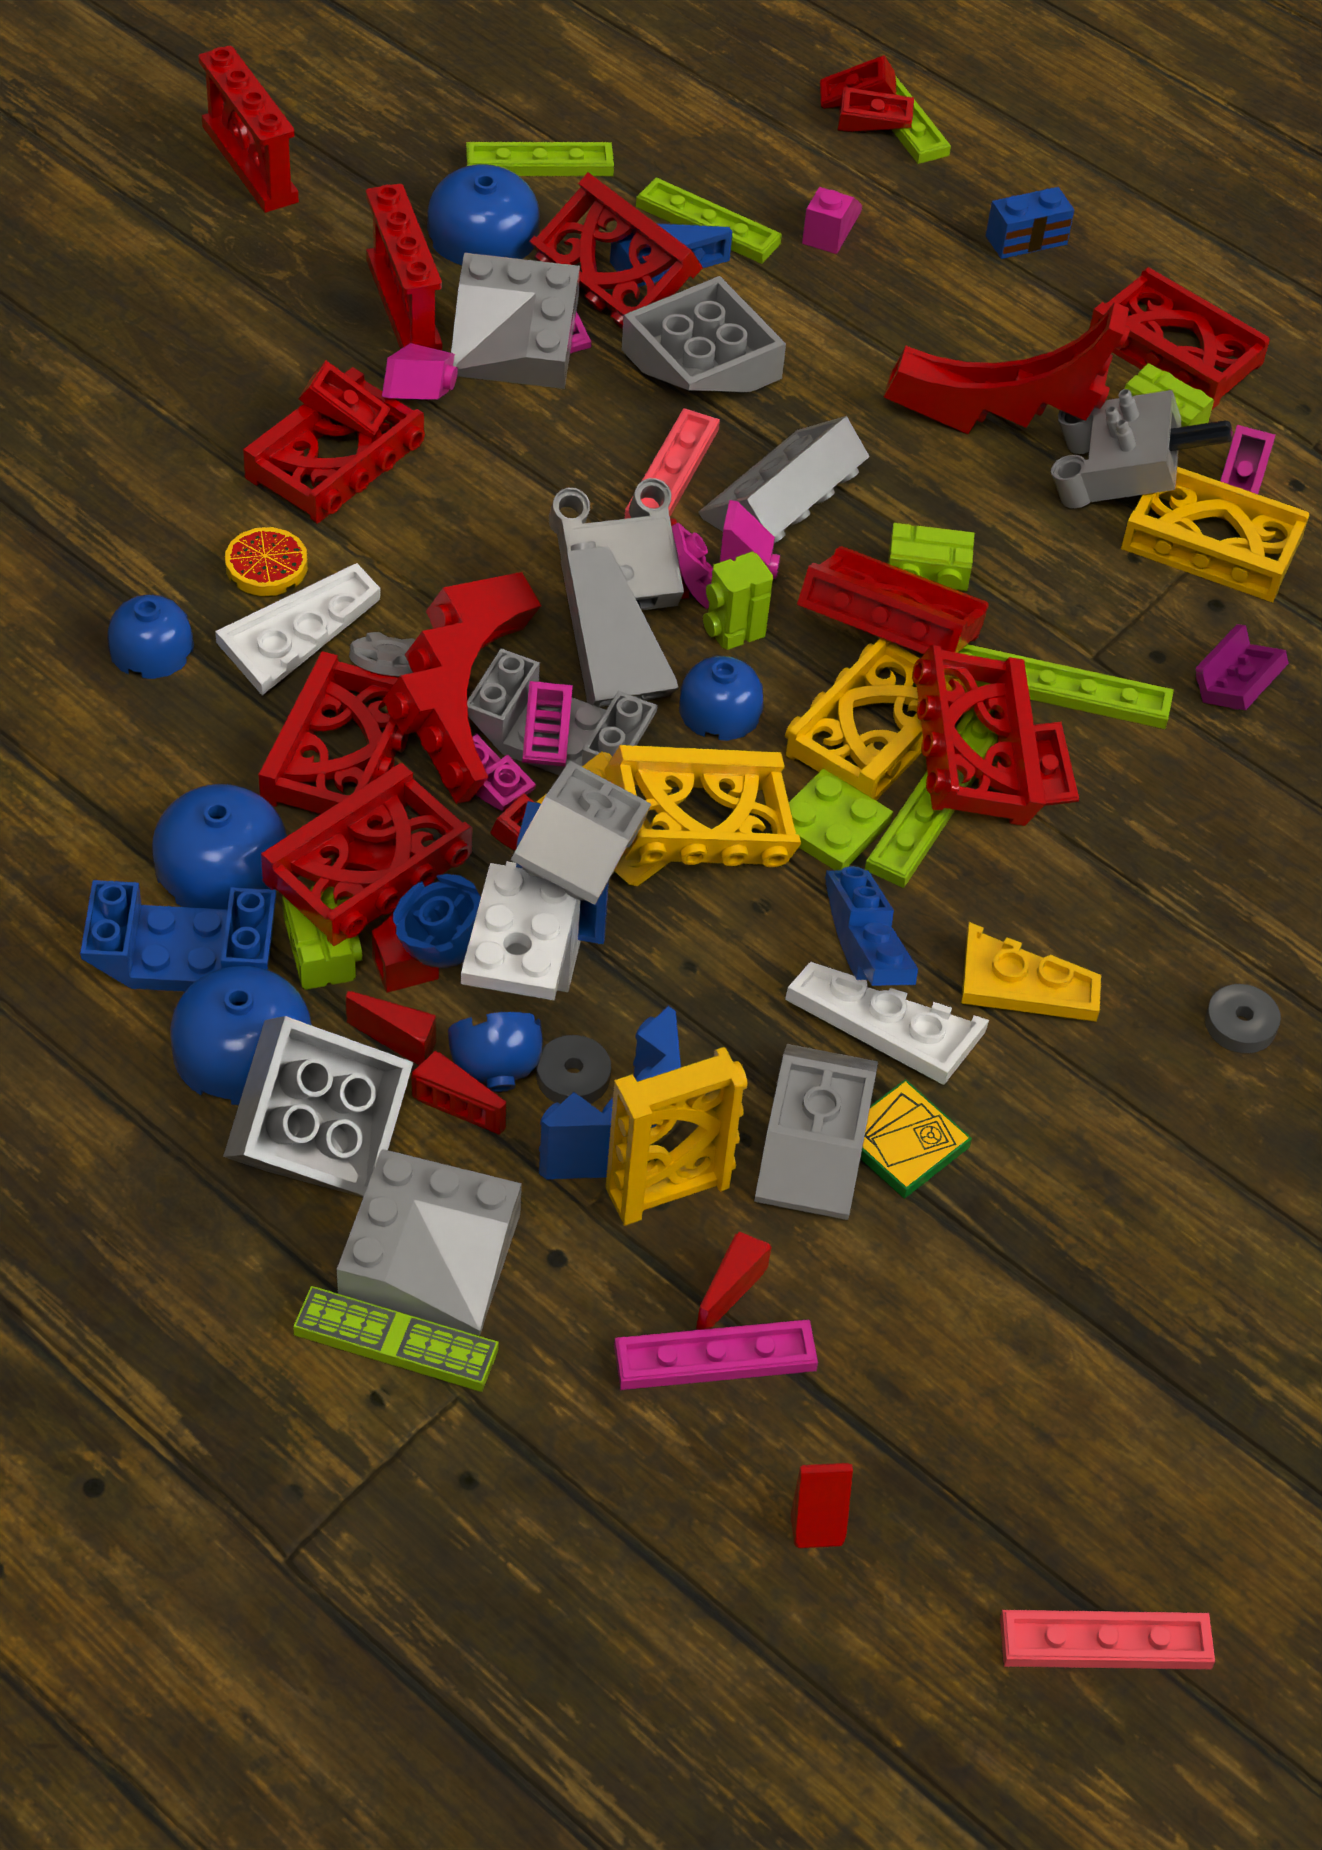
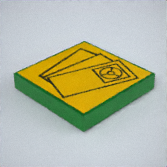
[860,1079,972,1199]

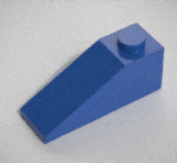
[610,223,733,287]

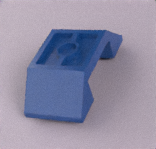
[80,880,277,991]
[539,1006,681,1179]

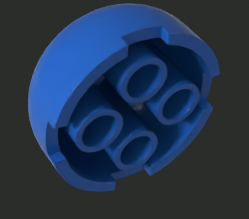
[427,164,540,265]
[152,784,287,909]
[170,965,312,1105]

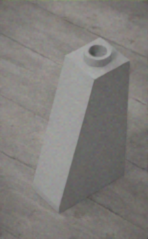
[561,541,678,707]

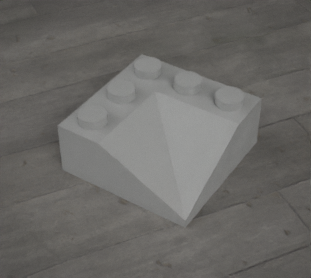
[451,253,580,389]
[622,276,786,392]
[223,1016,413,1197]
[337,1149,522,1336]

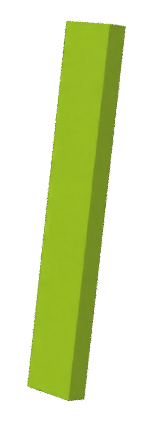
[958,644,1174,729]
[865,704,998,888]

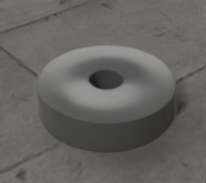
[1205,984,1281,1053]
[536,1035,611,1104]

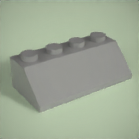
[698,416,870,543]

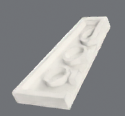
[215,563,380,695]
[785,962,989,1085]

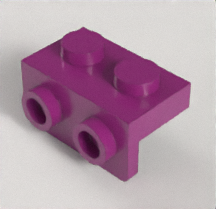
[1196,624,1289,710]

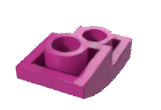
[672,523,713,609]
[473,734,536,811]

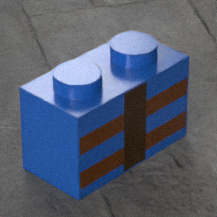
[986,187,1074,259]

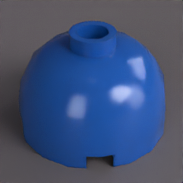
[107,594,194,679]
[679,656,763,741]
[393,874,481,968]
[448,1012,543,1092]

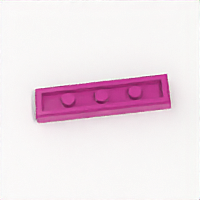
[614,1320,818,1390]

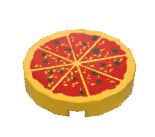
[225,527,308,596]

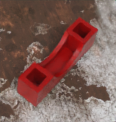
[332,822,439,993]

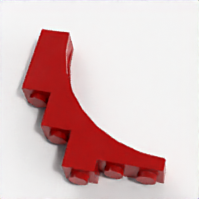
[883,302,1130,434]
[383,572,541,804]

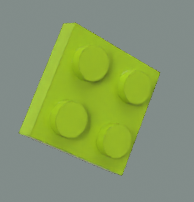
[771,769,893,871]

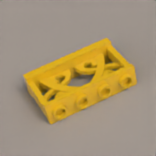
[1121,467,1309,603]
[785,638,967,801]
[605,745,801,867]
[606,1047,747,1226]

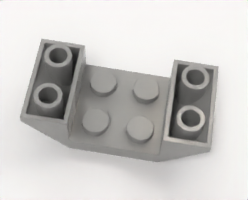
[467,649,657,776]
[511,761,651,905]
[754,1044,878,1220]

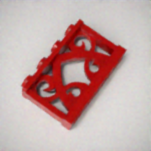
[199,46,299,213]
[529,172,703,329]
[366,184,442,351]
[1089,267,1270,410]
[243,367,425,523]
[797,546,989,654]
[912,645,1045,826]
[258,651,409,814]
[261,762,472,946]

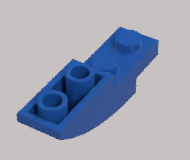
[825,866,918,986]

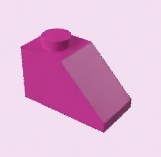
[802,187,862,254]
[382,343,458,399]
[1221,425,1276,494]
[720,500,780,579]

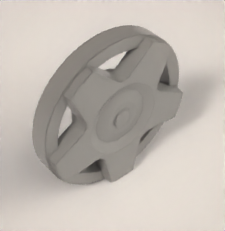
[349,632,415,676]

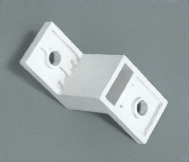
[461,861,580,1000]

